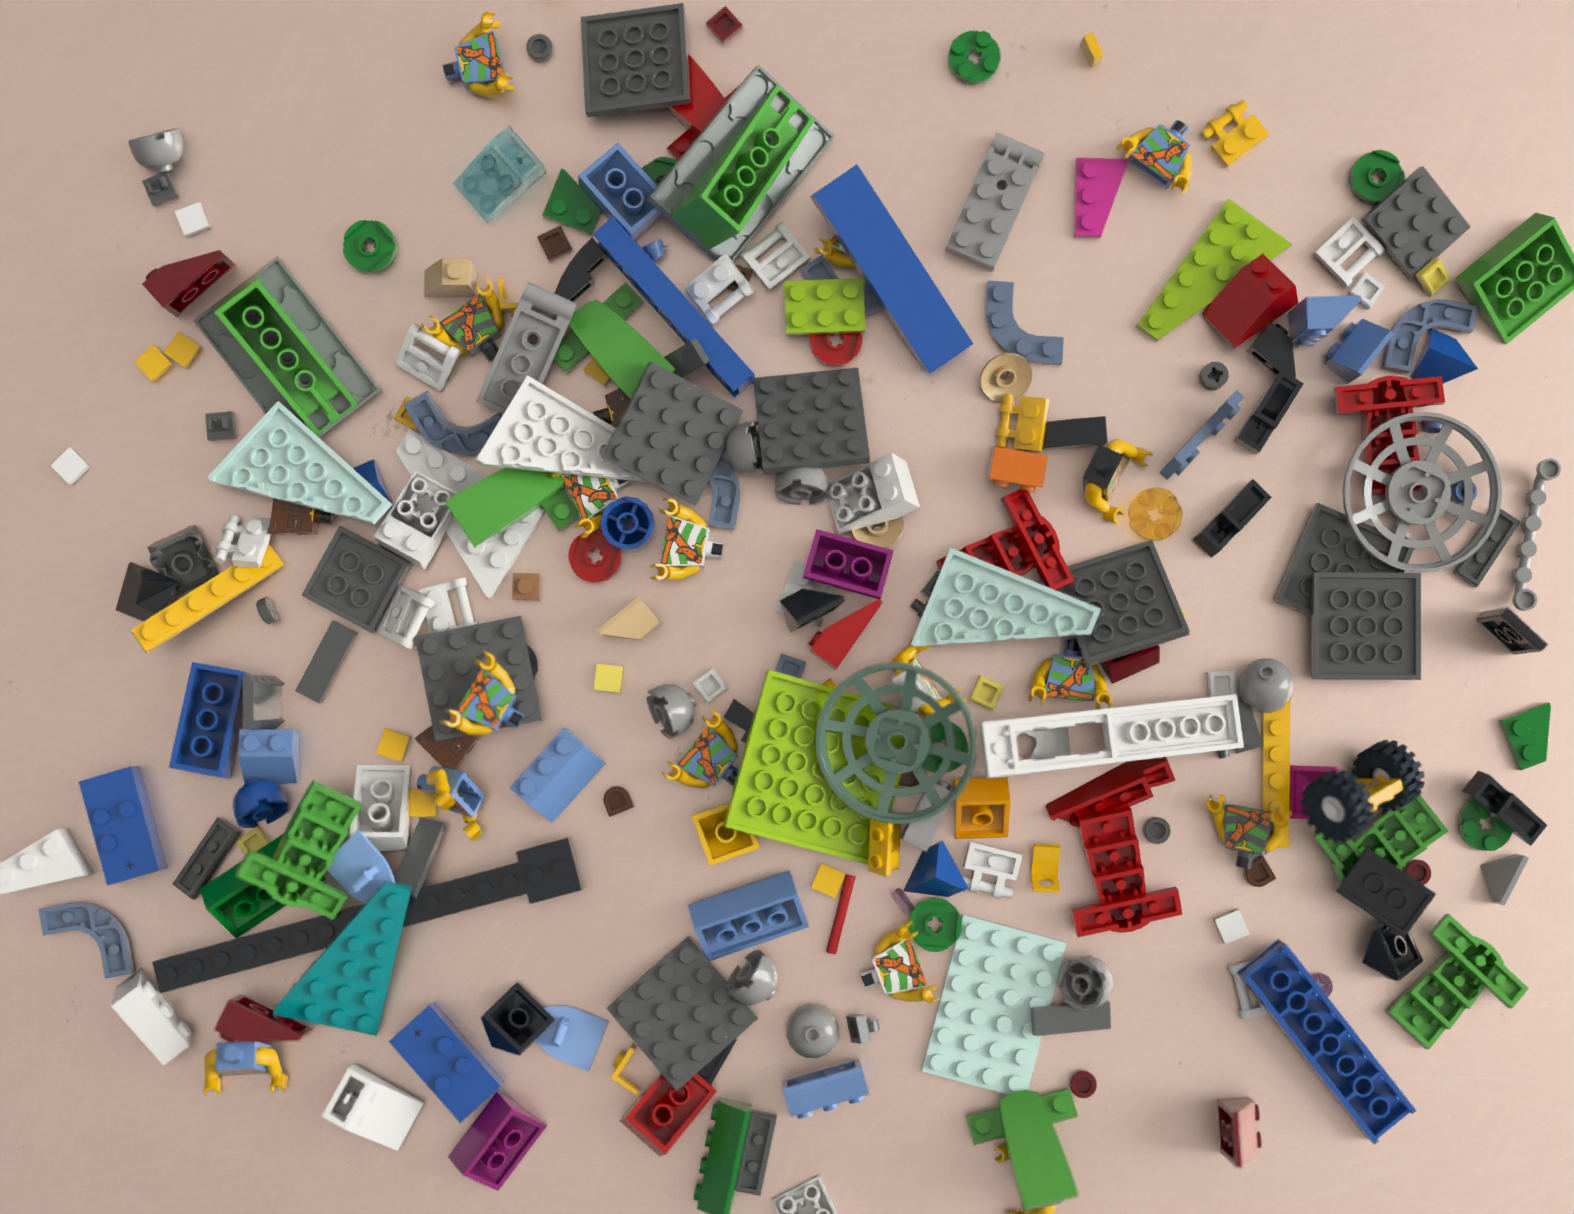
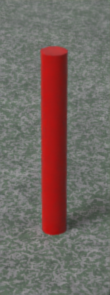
[826,874,856,955]

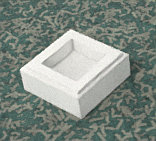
[175,202,211,238]
[1347,272,1386,309]
[51,447,90,485]
[691,667,729,704]
[1206,670,1236,697]
[1213,909,1250,945]

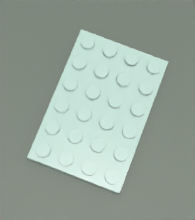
[921,914,1067,1095]

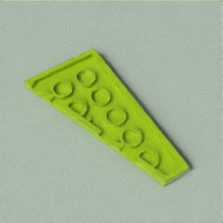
[1136,199,1293,342]

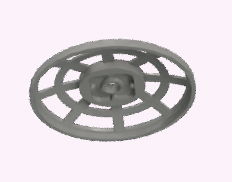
[1342,412,1502,573]

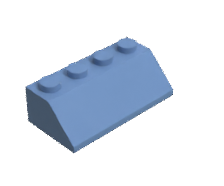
[688,870,809,961]

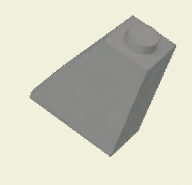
[900,780,951,852]

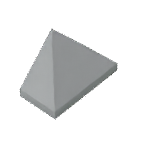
[1480,854,1529,906]

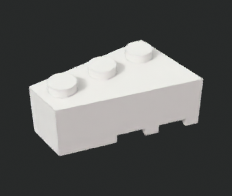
[0,828,94,894]
[111,968,192,1065]

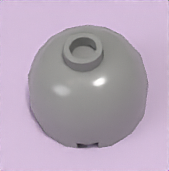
[128,128,184,173]
[723,420,763,475]
[775,467,828,505]
[1239,658,1293,713]
[646,684,696,739]
[726,950,778,1005]
[1058,956,1114,1012]
[786,1004,839,1058]

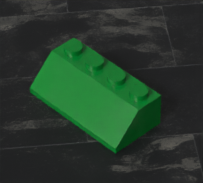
[200,834,326,938]
[693,1097,752,1214]

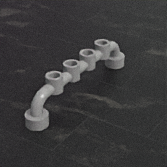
[1511,458,1561,611]

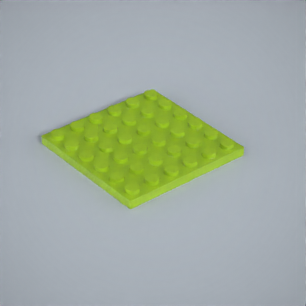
[723,669,918,865]

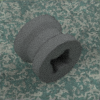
[1199,362,1229,391]

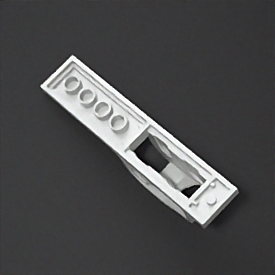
[979,694,1244,778]

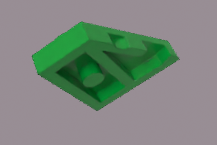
[542,169,602,236]
[1499,702,1551,770]

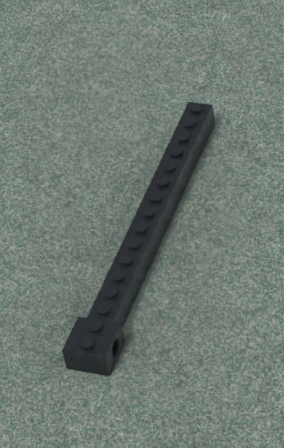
[152,837,584,993]

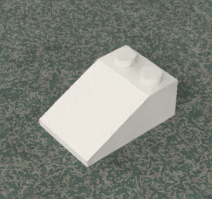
[349,765,411,851]

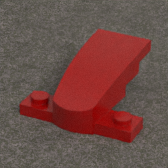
[666,54,739,161]
[1334,376,1445,496]
[936,489,1075,590]
[1071,807,1183,937]

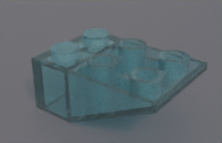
[453,125,547,223]

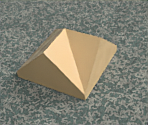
[597,596,660,640]

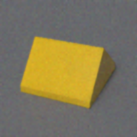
[691,802,760,866]

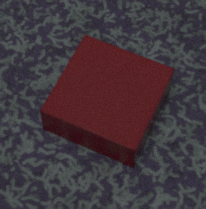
[706,6,743,45]

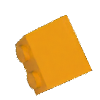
[953,777,1011,839]

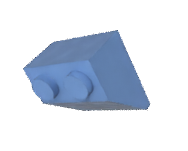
[1324,319,1395,383]
[239,729,300,783]

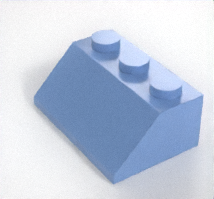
[578,143,662,240]
[1288,295,1361,347]
[509,728,606,823]
[782,1059,869,1119]

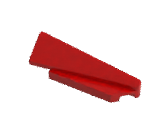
[1046,757,1176,828]

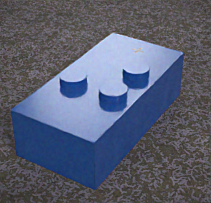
[169,662,251,779]
[79,766,168,885]
[389,1002,505,1123]

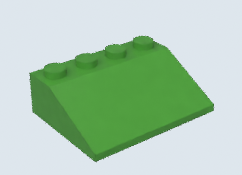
[1456,213,1574,345]

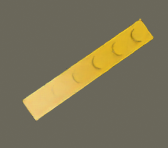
[131,543,284,654]
[1261,699,1290,848]

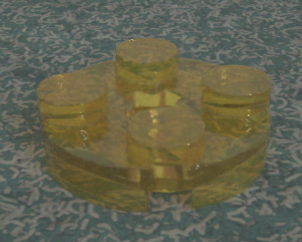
[1128,487,1183,541]

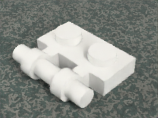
[214,515,271,568]
[962,842,1022,899]

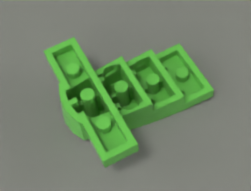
[554,283,676,399]
[445,468,581,548]
[236,780,362,920]
[1314,795,1449,882]
[1386,914,1529,1049]
[966,1089,1079,1211]

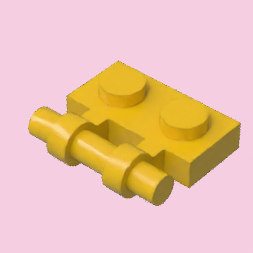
[1200,100,1269,168]
[995,394,1049,452]

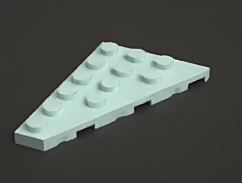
[207,401,392,524]
[911,548,1101,647]

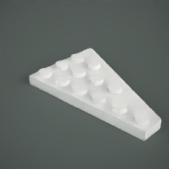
[475,375,648,482]
[396,429,546,599]

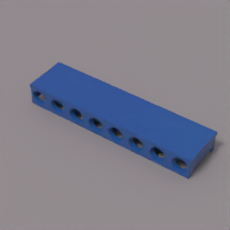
[810,164,973,374]
[593,216,755,399]
[1237,939,1416,1145]

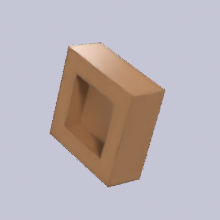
[512,573,541,601]

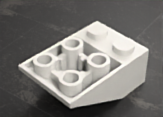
[827,453,920,533]
[374,470,458,570]
[321,1064,425,1151]
[771,1176,838,1214]

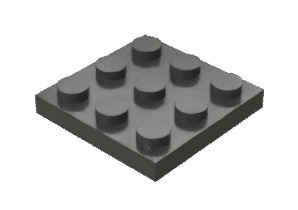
[1362,166,1471,279]
[301,525,411,633]

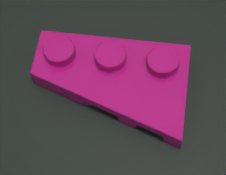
[1074,158,1129,238]

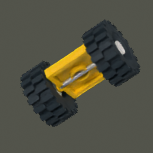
[1301,740,1425,844]

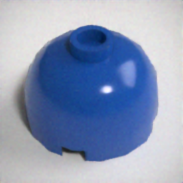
[601,496,655,551]
[232,778,288,828]

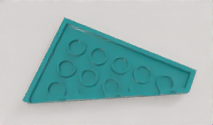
[273,881,412,1036]

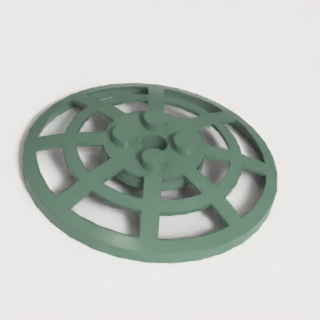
[816,662,978,824]

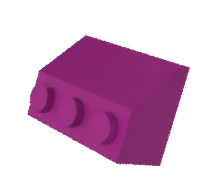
[803,529,894,600]
[448,1092,547,1191]

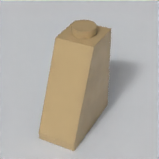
[424,258,478,298]

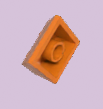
[988,446,1048,492]

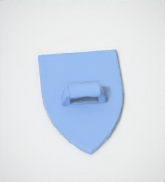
[327,830,395,903]
[536,1005,609,1072]

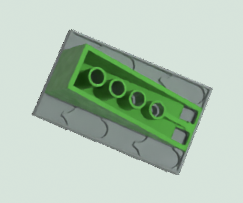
[646,65,835,262]
[194,256,381,437]

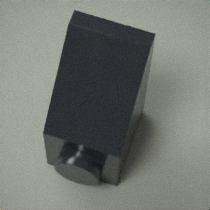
[1246,323,1296,378]

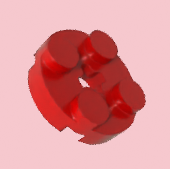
[809,332,862,367]
[568,530,622,583]

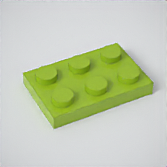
[784,278,866,335]

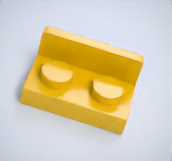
[868,819,901,877]

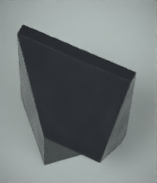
[116,562,180,621]
[780,589,846,632]
[1362,924,1424,981]
[481,982,555,1056]

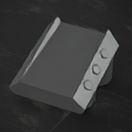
[147,525,218,596]
[243,675,286,729]

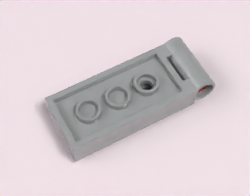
[945,132,1044,271]
[476,282,577,414]

